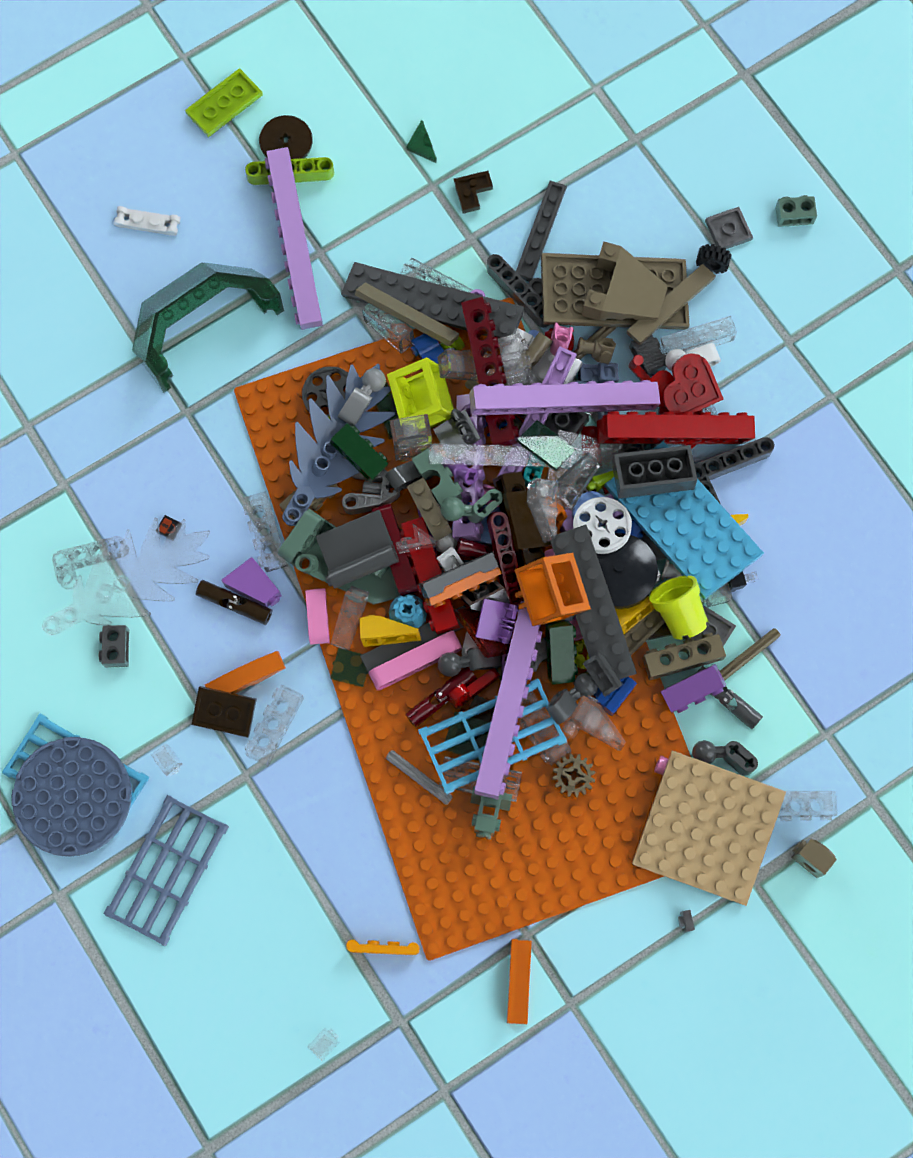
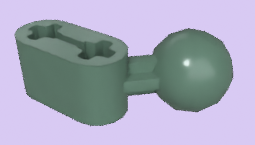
[440,489,503,523]

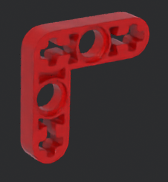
[449,668,500,709]

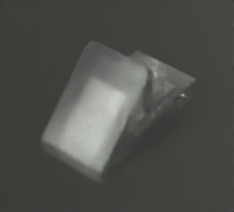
[396,524,438,554]

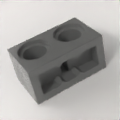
[99,625,130,668]

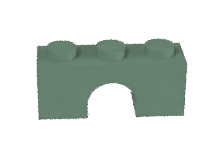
[412,447,463,507]

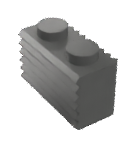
[629,335,667,377]

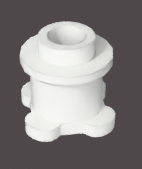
[661,560,682,580]

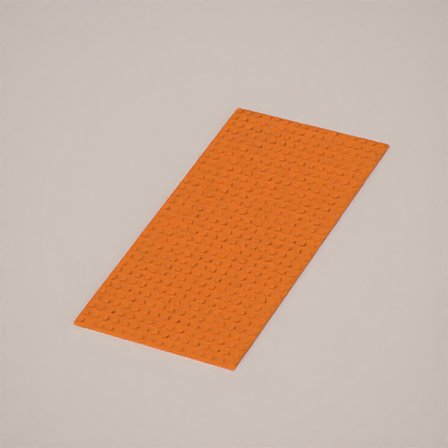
[234,298,691,961]

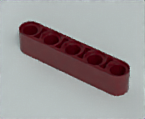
[372,503,419,596]
[487,512,524,605]

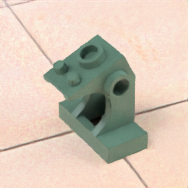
[470,786,512,840]

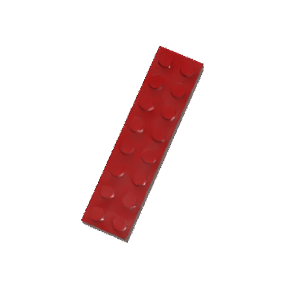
[597,411,755,444]

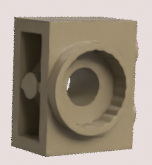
[791,838,837,878]

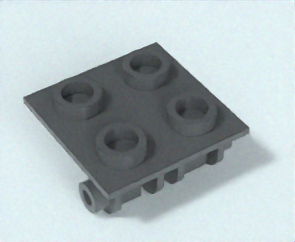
[433,409,481,459]

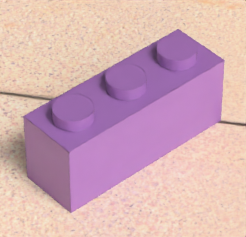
[661,664,726,713]

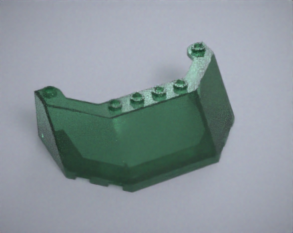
[132,262,284,393]

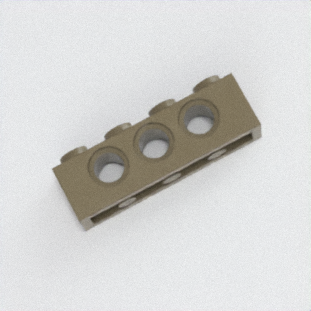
[642,633,726,681]

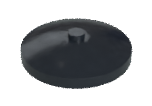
[596,533,658,609]

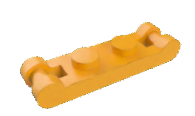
[346,940,420,955]

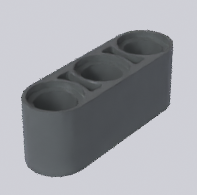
[385,461,434,492]

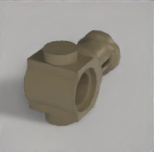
[576,337,616,364]

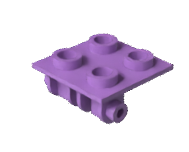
[475,599,519,644]

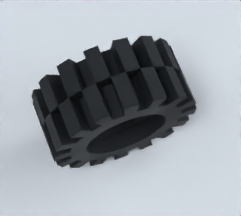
[696,244,731,274]

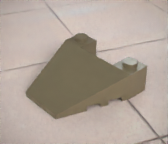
[582,241,668,321]

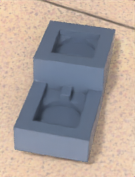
[578,363,619,383]

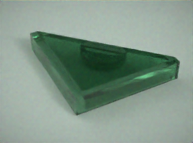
[406,120,437,163]

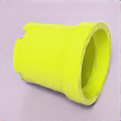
[649,576,708,640]

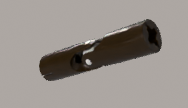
[196,580,273,625]

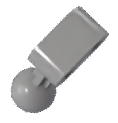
[338,368,386,426]

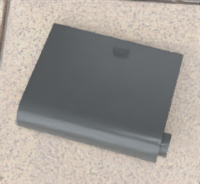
[316,510,399,589]

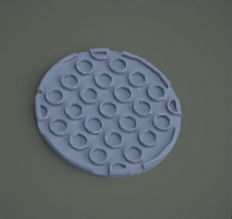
[11,737,132,857]

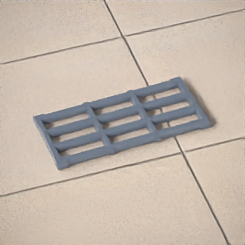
[103,795,229,946]

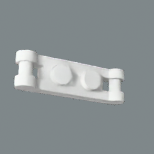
[113,206,181,236]

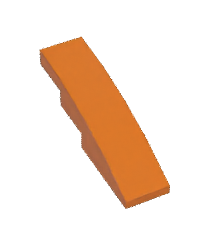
[205,651,286,694]

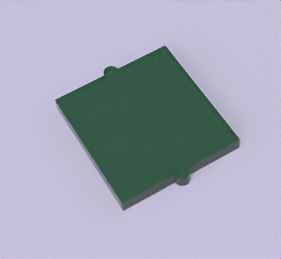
[330,648,369,687]

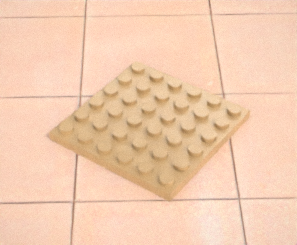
[632,750,786,906]

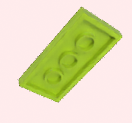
[185,68,263,138]

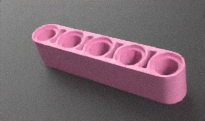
[368,631,462,690]

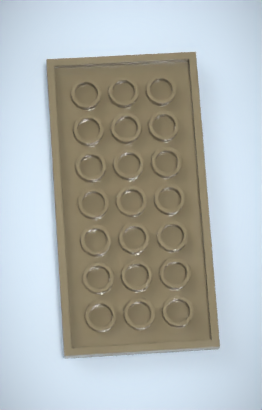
[541,253,690,330]

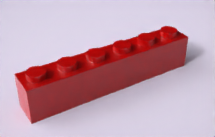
[400,517,460,635]

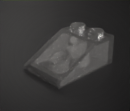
[569,695,626,751]

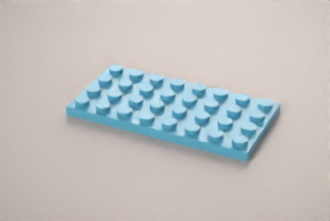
[604,441,764,600]

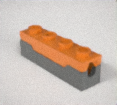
[418,552,502,608]

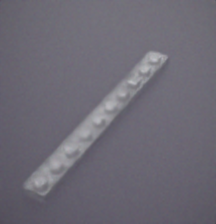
[429,444,618,469]

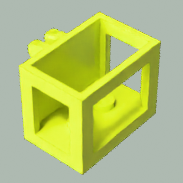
[387,357,454,434]

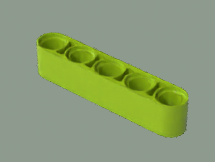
[245,157,334,185]

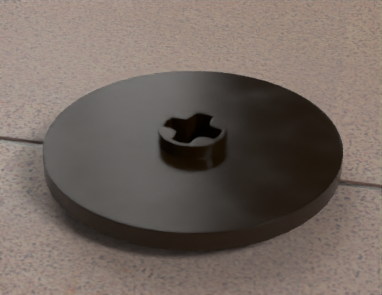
[259,115,313,159]

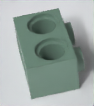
[775,195,817,227]

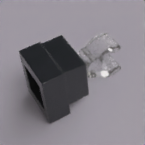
[725,571,759,593]

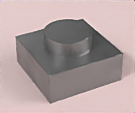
[678,910,695,932]

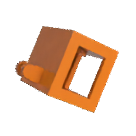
[515,553,591,627]

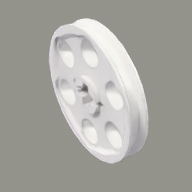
[573,497,632,554]

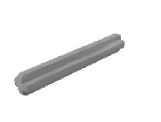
[386,750,453,805]

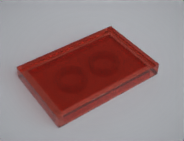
[455,607,511,658]

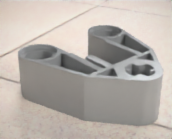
[342,469,400,515]

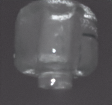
[560,719,580,739]

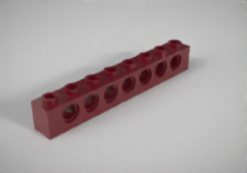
[461,296,520,449]

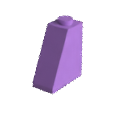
[221,557,282,607]

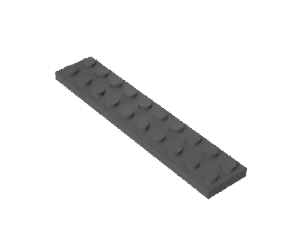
[341,262,524,343]

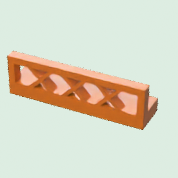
[507,939,532,1024]

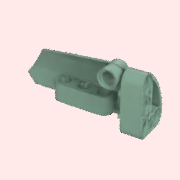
[277,509,415,604]

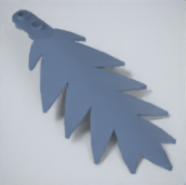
[282,364,395,526]

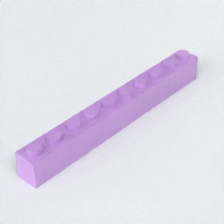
[264,147,323,330]
[469,380,660,415]
[474,601,543,800]

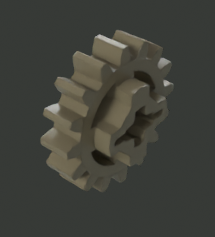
[552,754,596,798]

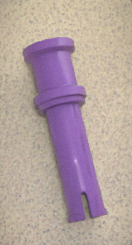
[441,455,478,485]

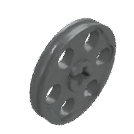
[302,367,348,417]

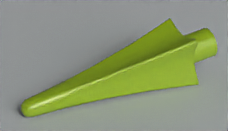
[586,470,614,492]

